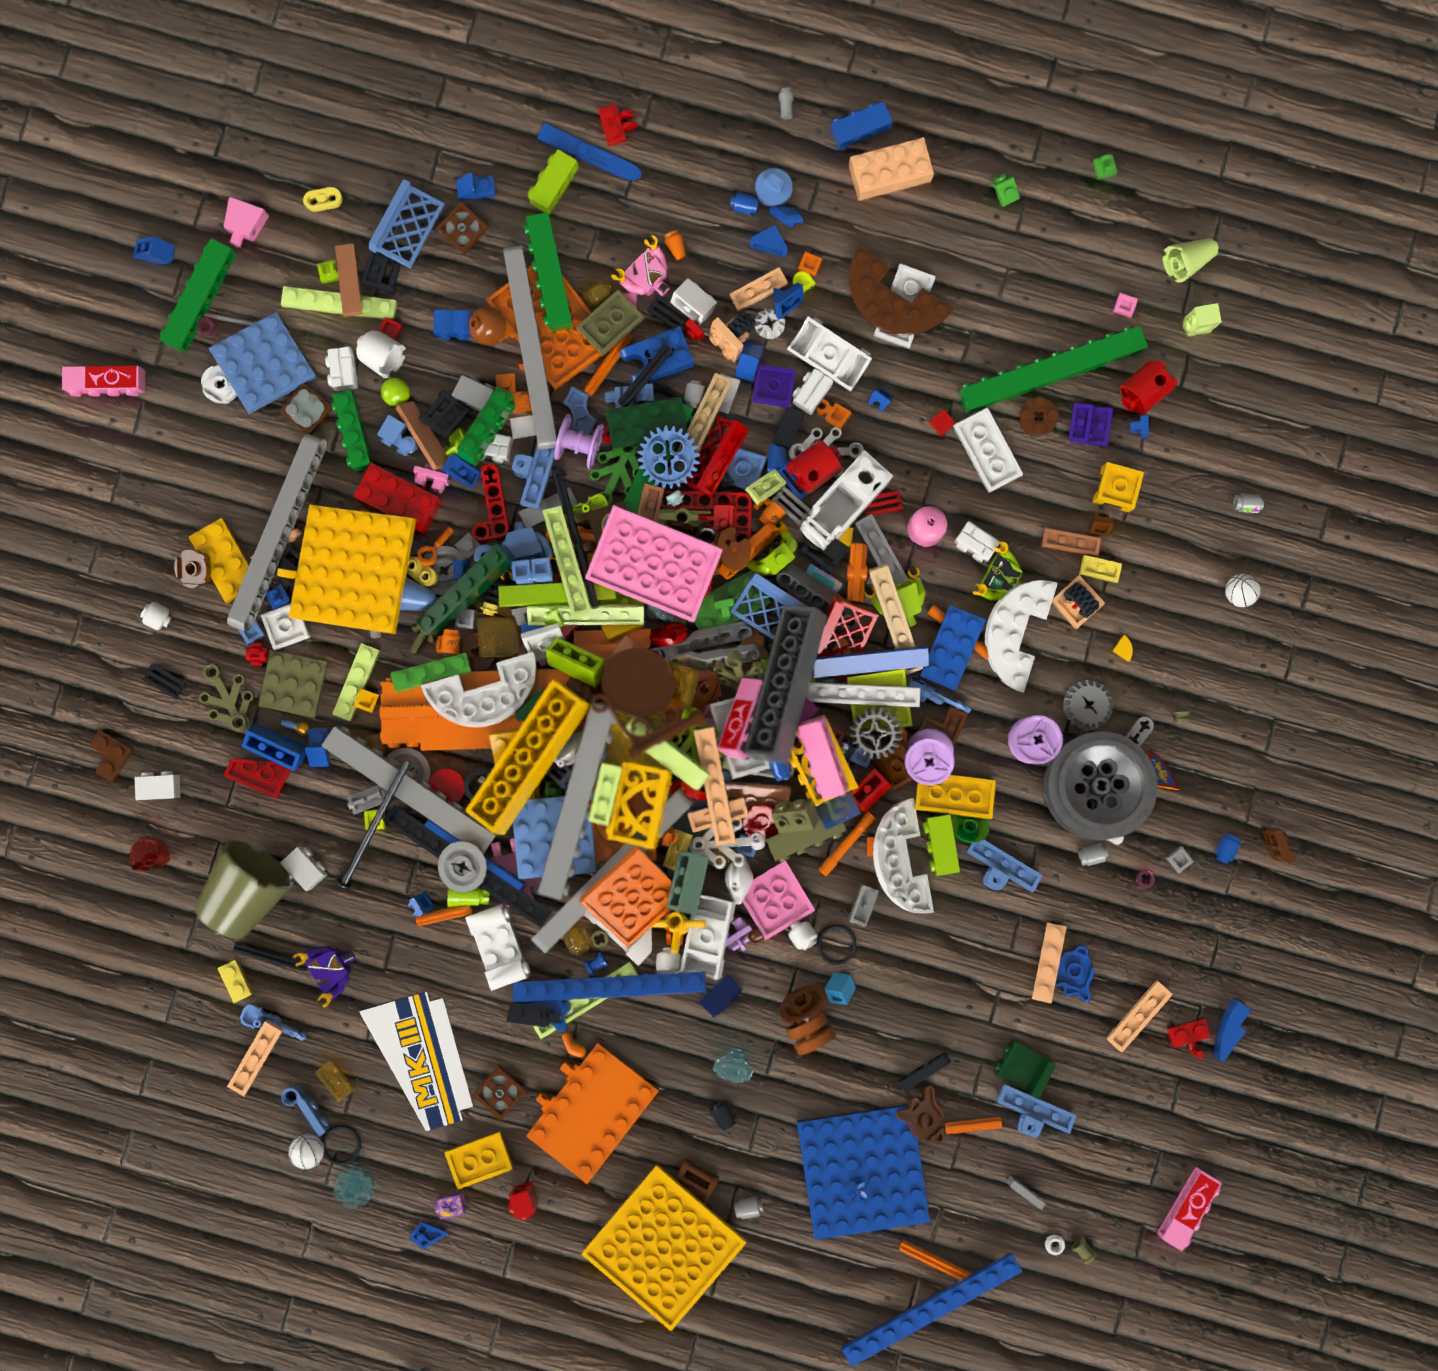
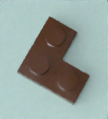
[917,707,968,747]
[89,729,134,782]

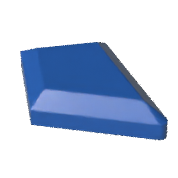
[769,206,803,228]
[767,444,787,471]
[409,1221,449,1250]

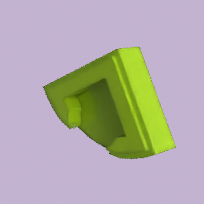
[544,607,564,627]

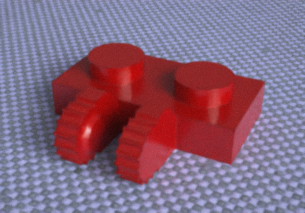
[598,104,638,147]
[698,504,734,543]

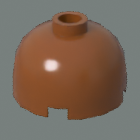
[469,307,506,346]

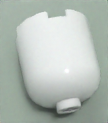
[356,330,406,378]

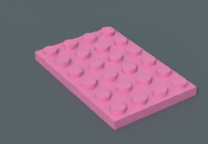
[585,505,723,622]

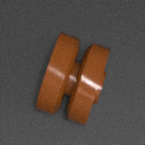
[786,1010,836,1055]

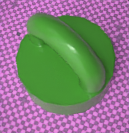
[543,780,563,798]

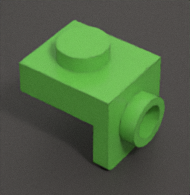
[990,174,1020,207]

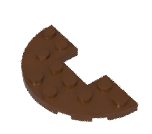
[849,246,954,335]

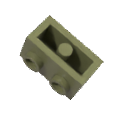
[771,799,820,833]

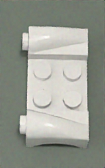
[787,317,872,392]
[680,894,736,980]
[465,903,530,991]

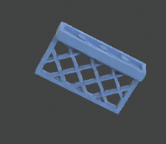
[369,179,445,268]
[730,573,808,640]

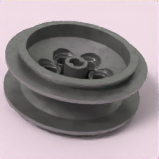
[1044,732,1157,840]

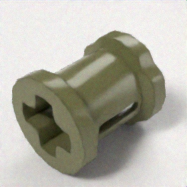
[1071,1237,1098,1265]

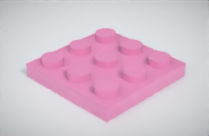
[742,861,815,940]

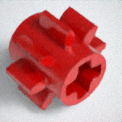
[245,643,269,666]

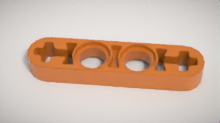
[719,522,779,579]

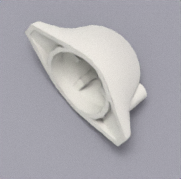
[554,731,584,767]
[725,855,753,904]

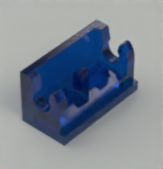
[699,975,744,1018]

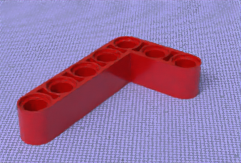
[660,491,752,542]

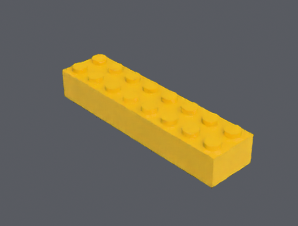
[465,680,590,835]

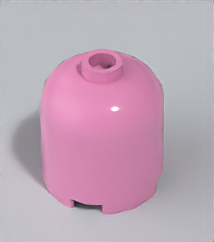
[907,506,948,547]

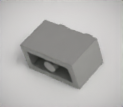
[452,375,495,412]

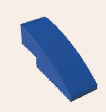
[1214,998,1251,1062]

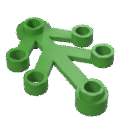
[590,445,639,505]

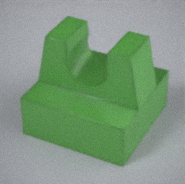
[1093,154,1117,180]
[713,597,734,618]

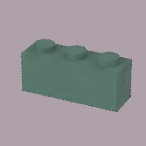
[666,851,709,915]

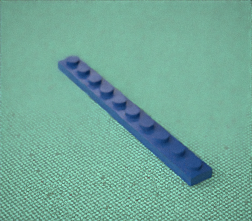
[513,971,706,1003]
[842,1252,1022,1366]

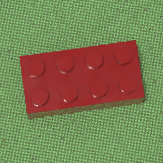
[353,463,443,535]

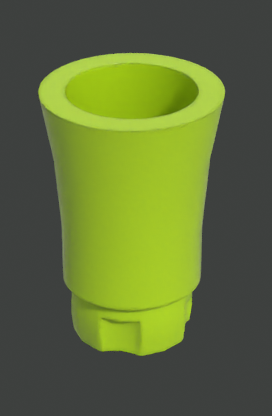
[448,886,490,907]

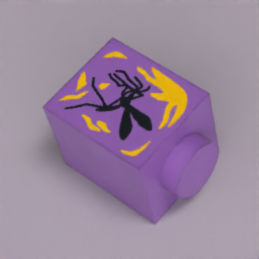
[435,1190,467,1219]

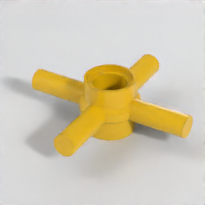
[652,911,707,953]

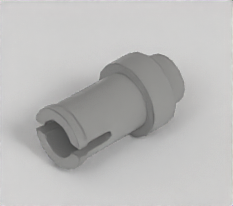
[779,88,794,119]

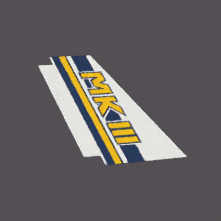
[359,992,473,1131]

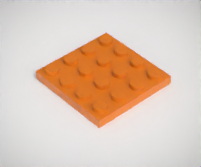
[578,846,672,948]

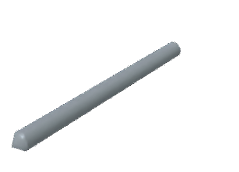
[204,312,256,326]

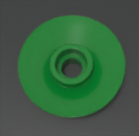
[952,815,990,843]

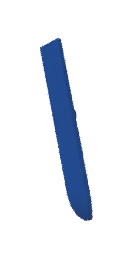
[537,123,642,180]

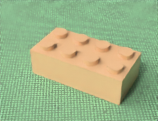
[849,138,934,201]

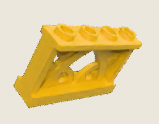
[789,715,858,806]
[606,761,672,849]

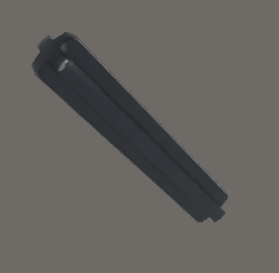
[618,344,673,407]
[233,941,308,972]

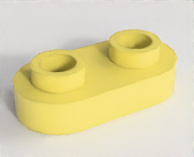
[303,187,342,212]
[407,556,439,587]

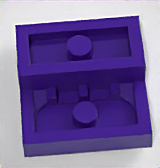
[1069,403,1113,447]

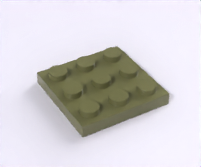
[258,650,328,718]

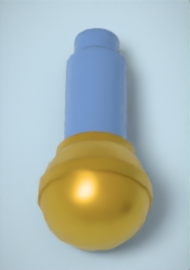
[281,720,310,735]

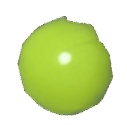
[381,378,410,407]
[444,428,466,457]

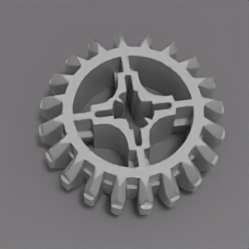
[850,706,903,759]

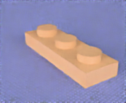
[729,267,788,312]
[687,796,749,832]

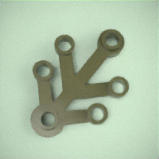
[713,650,765,694]
[199,664,255,732]

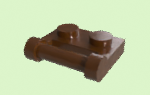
[1261,828,1296,863]
[675,1158,720,1205]

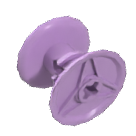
[554,414,604,470]
[1008,716,1063,764]
[905,729,954,785]

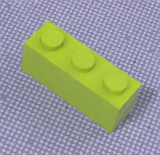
[528,150,579,215]
[546,637,606,688]
[923,814,960,876]

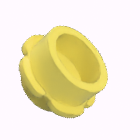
[480,602,498,616]

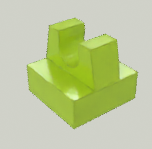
[317,260,339,284]

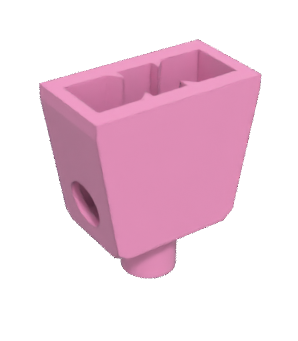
[224,197,269,247]

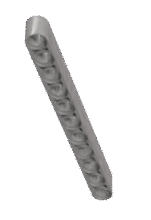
[503,245,557,450]
[227,434,327,632]
[531,788,694,953]

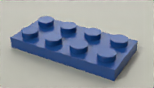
[920,605,986,691]

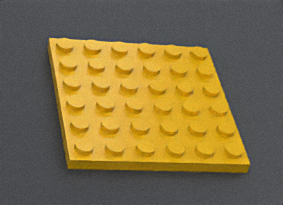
[288,505,416,634]
[582,1164,747,1331]

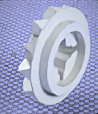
[755,308,785,339]

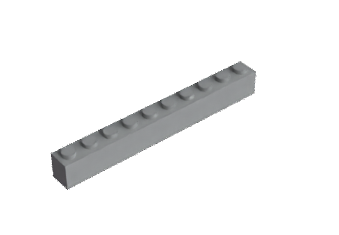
[538,702,619,900]
[321,725,498,854]

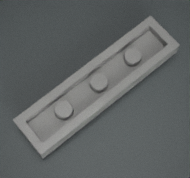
[855,514,908,585]

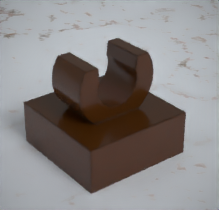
[1089,513,1113,536]

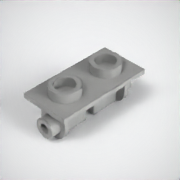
[347,785,387,815]

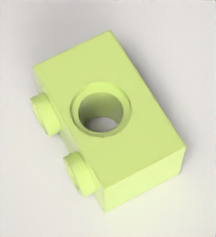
[1183,303,1222,336]

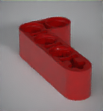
[472,464,511,543]

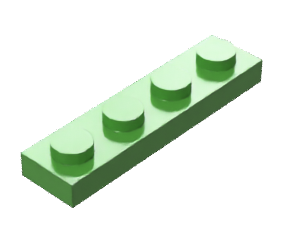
[391,653,472,693]

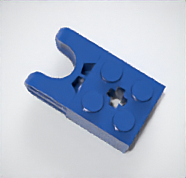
[619,326,694,384]

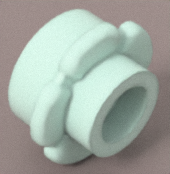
[666,490,684,507]

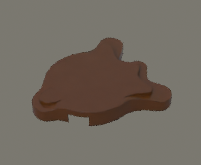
[896,1085,945,1144]

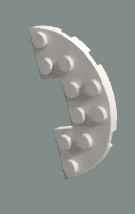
[985,580,1058,693]
[421,652,537,727]
[873,798,934,913]

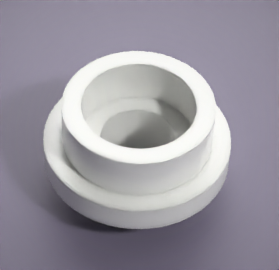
[1045,1234,1065,1255]

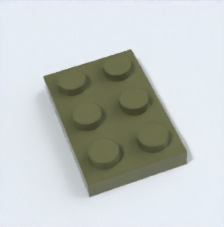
[576,290,644,356]

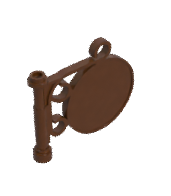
[590,648,705,760]

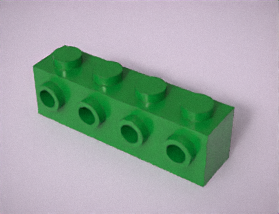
[457,386,516,466]
[331,390,374,472]

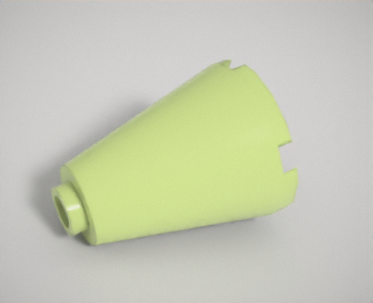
[1163,238,1219,282]

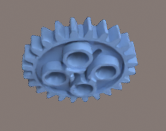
[637,426,700,489]

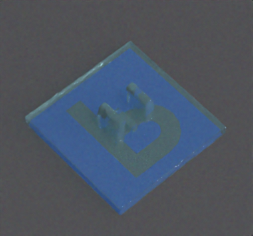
[813,791,861,831]

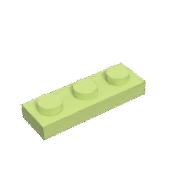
[589,762,622,825]

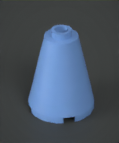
[400,577,439,611]

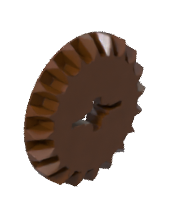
[779,985,828,1025]

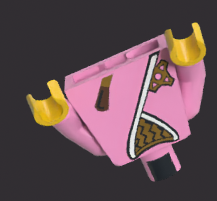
[611,235,670,296]

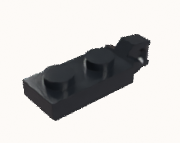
[506,1002,562,1028]

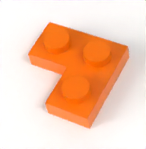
[496,373,532,413]

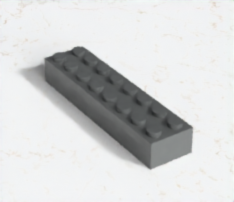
[743,606,827,764]

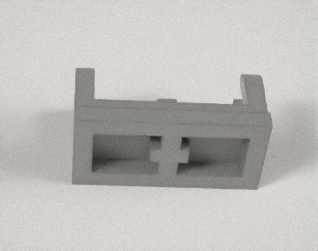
[848,884,879,927]

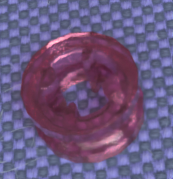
[197,318,217,337]
[1136,870,1155,888]

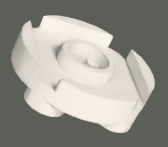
[201,366,237,404]

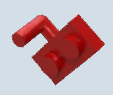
[669,777,707,801]
[1167,1017,1211,1059]

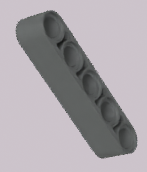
[776,563,862,630]

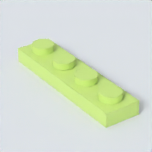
[333,643,380,722]

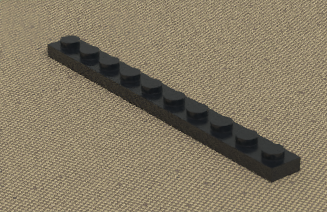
[383,805,552,928]

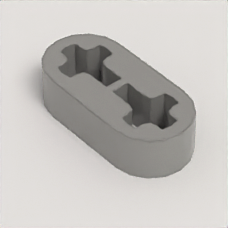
[1124,717,1154,747]

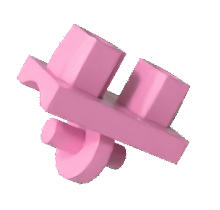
[413,463,450,493]

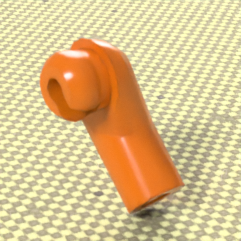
[561,1033,586,1058]

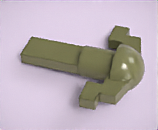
[410,624,435,654]

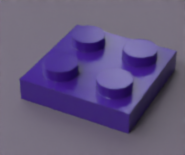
[752,364,796,408]

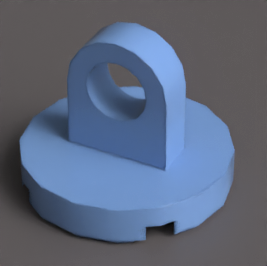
[755,168,793,207]

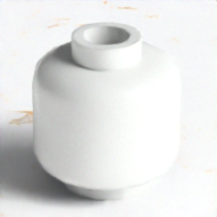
[140,602,172,630]
[789,921,817,951]
[656,948,681,974]

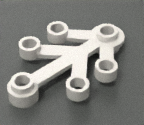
[789,427,864,477]
[690,819,765,869]

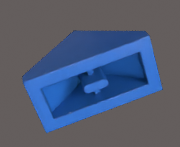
[750,225,788,258]
[735,340,764,382]

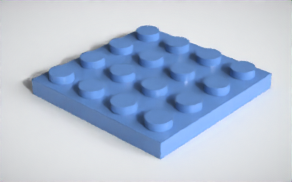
[209,312,316,414]
[513,796,597,879]

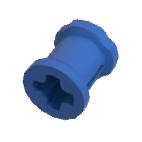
[451,560,469,581]
[584,952,609,977]

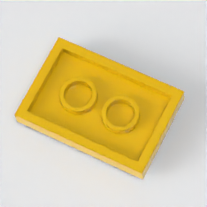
[445,1131,514,1190]

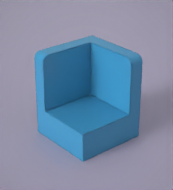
[824,972,856,1005]

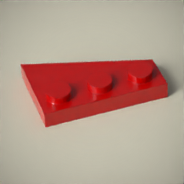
[223,758,291,799]

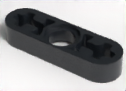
[898,1052,951,1090]

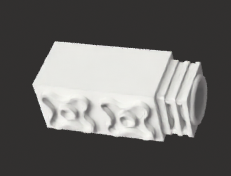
[800,450,893,550]

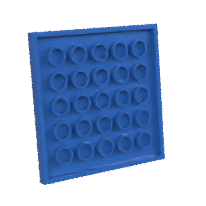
[797,1104,930,1240]

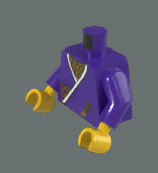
[292,946,356,1007]

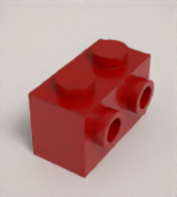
[849,769,892,813]
[508,1181,539,1220]

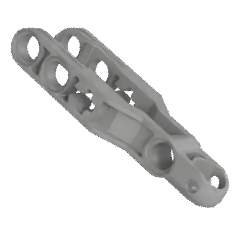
[650,621,760,670]

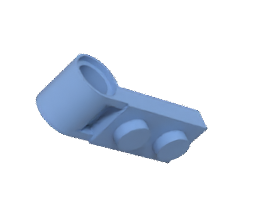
[281,1084,330,1136]

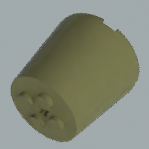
[194,840,293,939]

